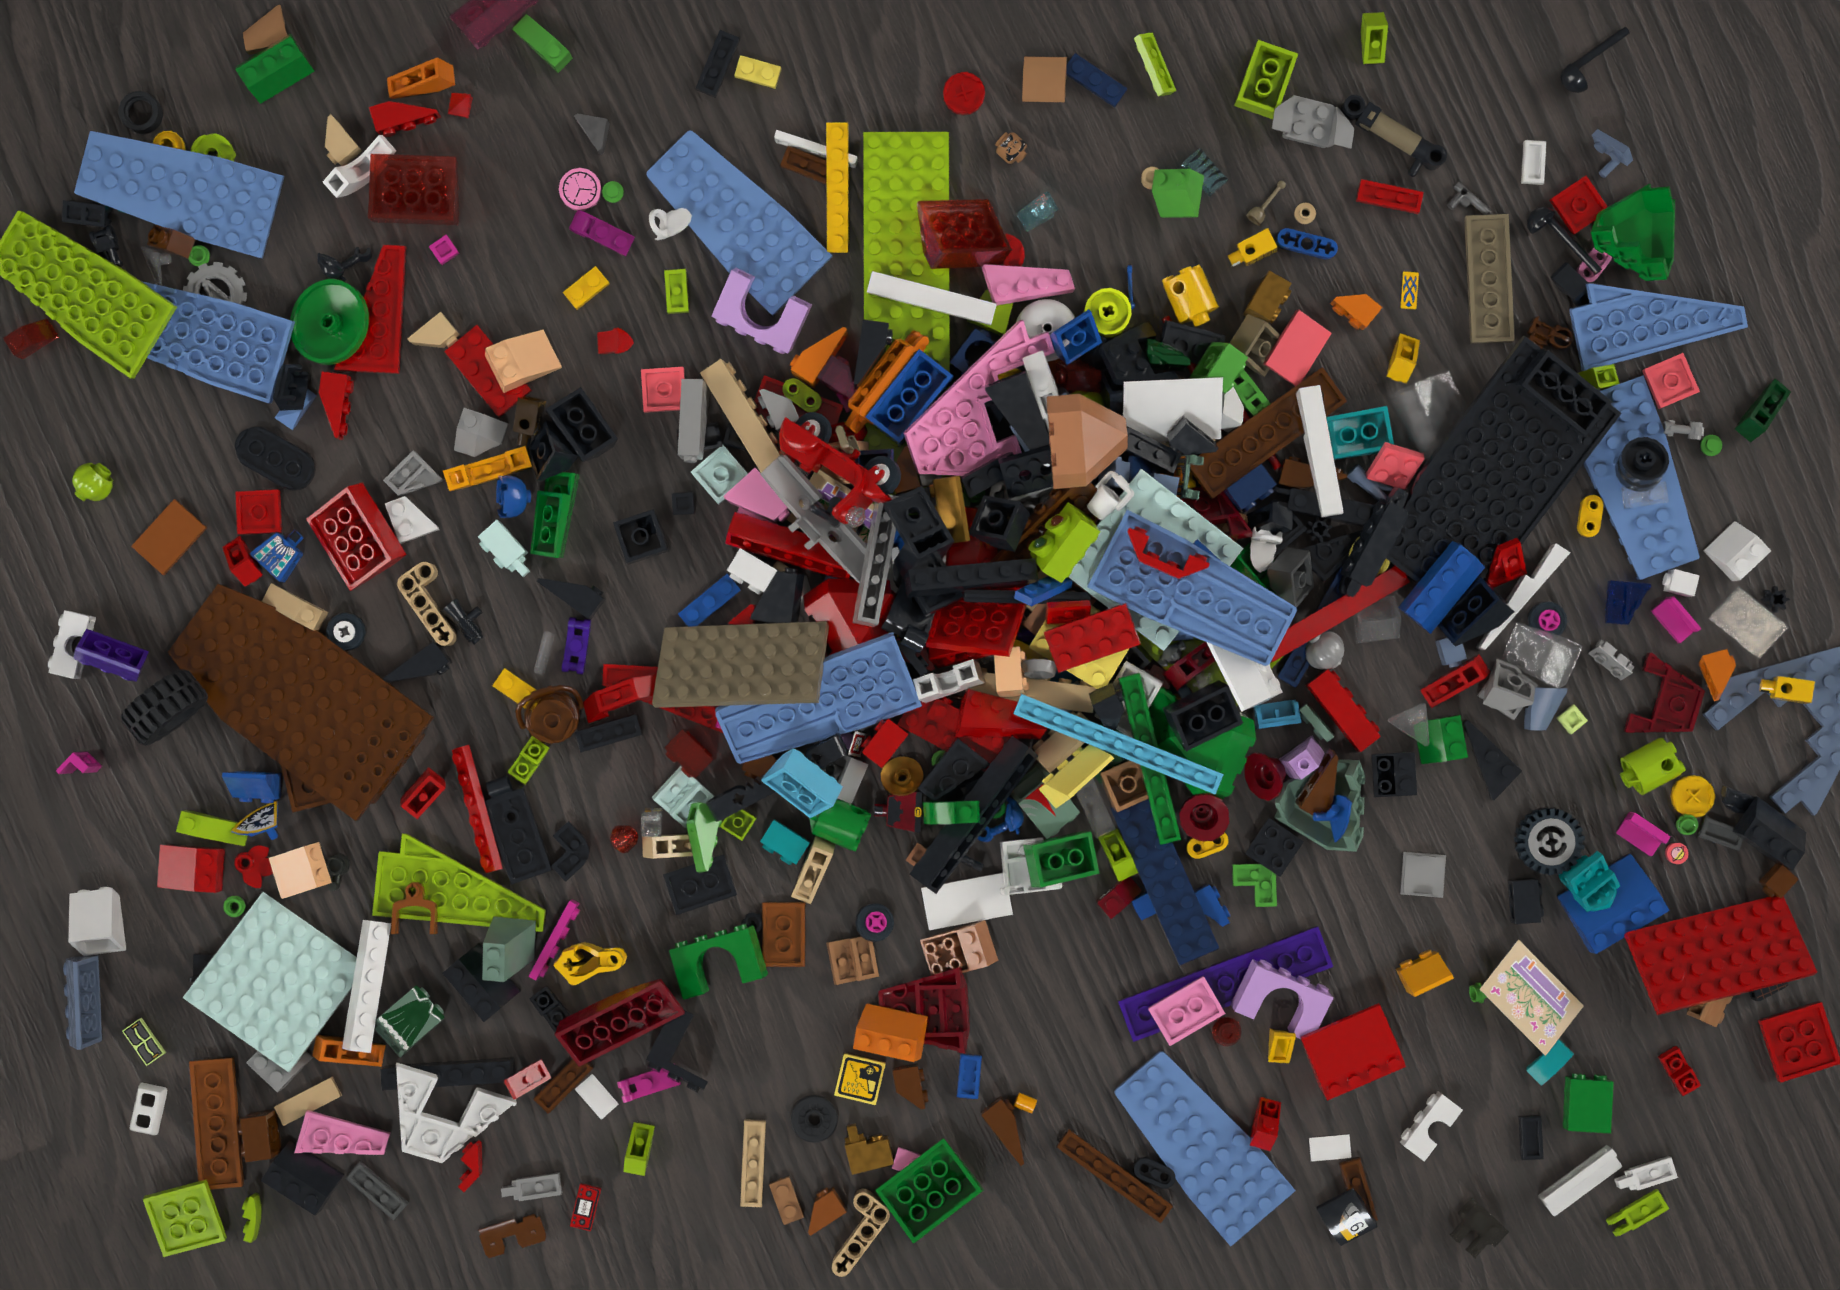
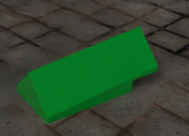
[530,472,580,558]

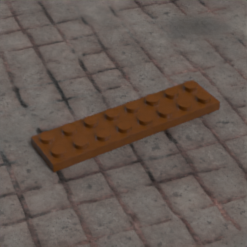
[1190,367,1347,499]

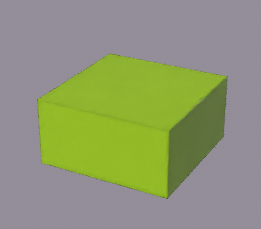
[720,809,757,841]

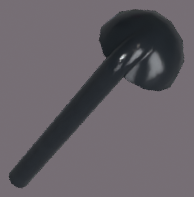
[1560,27,1630,93]
[1527,206,1602,275]

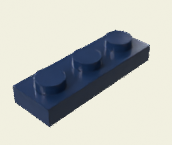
[1067,53,1127,108]

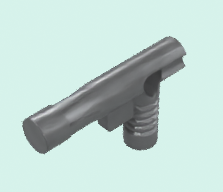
[1447,182,1491,215]

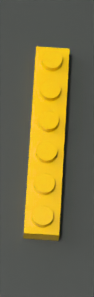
[826,123,849,253]

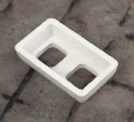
[129,1083,168,1135]

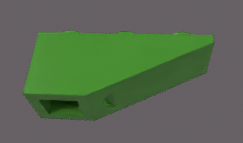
[686,802,722,873]

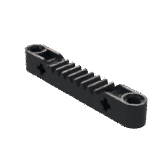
[706,733,849,822]

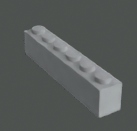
[852,494,899,627]

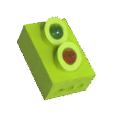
[1028,502,1101,583]

